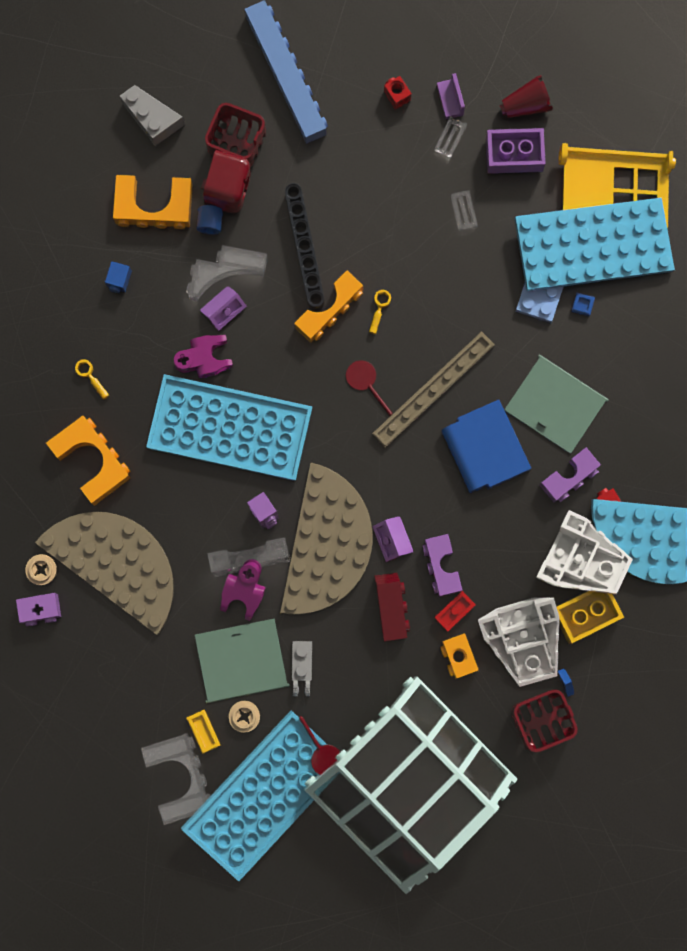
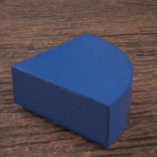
[558,669,574,697]

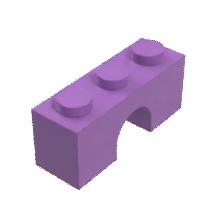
[540,447,601,503]
[247,492,279,529]
[422,534,462,597]

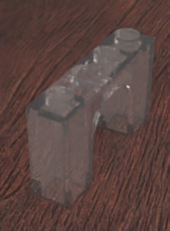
[207,538,290,577]
[141,734,210,825]

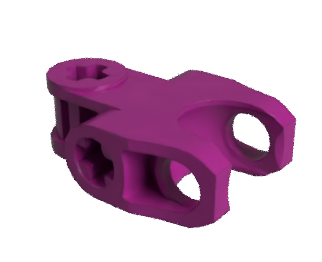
[174,335,233,378]
[220,559,266,621]

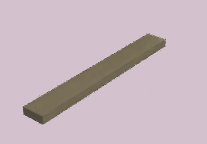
[372,331,495,448]

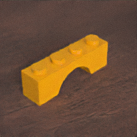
[294,271,363,343]

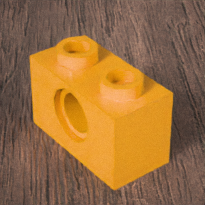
[440,633,478,679]

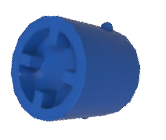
[196,205,223,234]

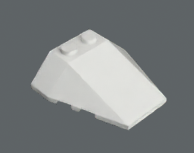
[536,510,633,594]
[478,598,559,687]

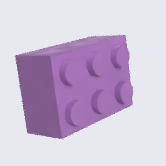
[486,128,546,173]

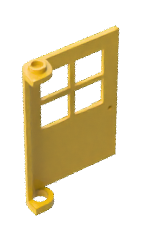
[558,143,676,228]

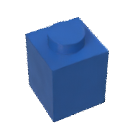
[105,261,132,293]

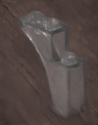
[187,245,268,301]

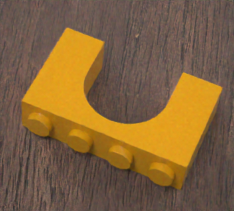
[113,175,193,229]
[46,416,131,506]

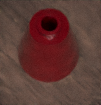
[500,75,553,118]

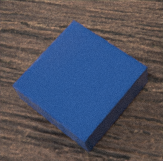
[571,293,595,316]

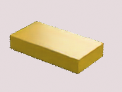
[187,710,220,754]

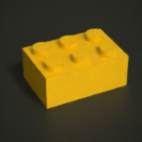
[557,591,624,644]

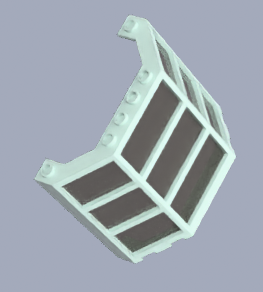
[304,677,517,894]

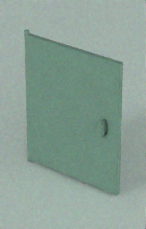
[504,354,609,454]
[195,619,290,703]

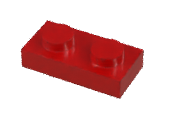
[434,591,476,632]

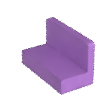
[436,73,465,119]
[200,286,247,331]
[372,517,413,562]

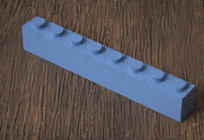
[245,0,328,144]

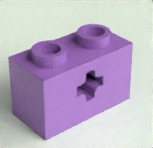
[16,593,61,627]

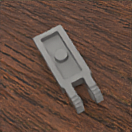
[292,641,312,696]

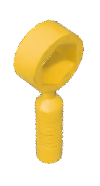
[369,290,391,334]
[75,359,109,400]

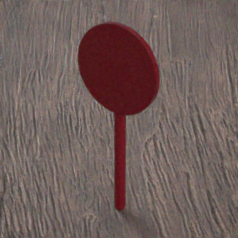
[346,360,392,416]
[299,716,340,775]

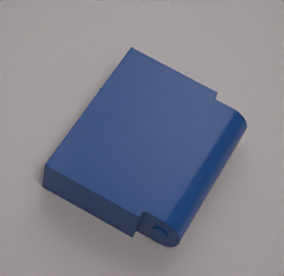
[441,400,532,493]

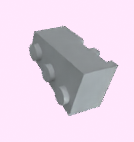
[120,85,185,146]

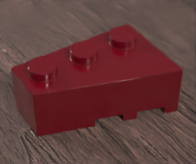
[374,573,410,641]

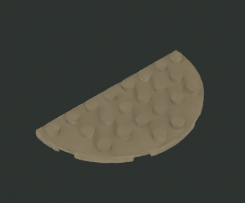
[280,463,373,615]
[35,512,174,635]

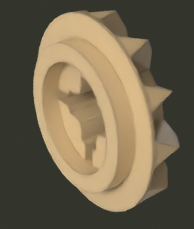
[25,554,57,585]
[229,701,260,732]

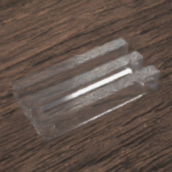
[434,116,467,158]
[451,190,478,231]

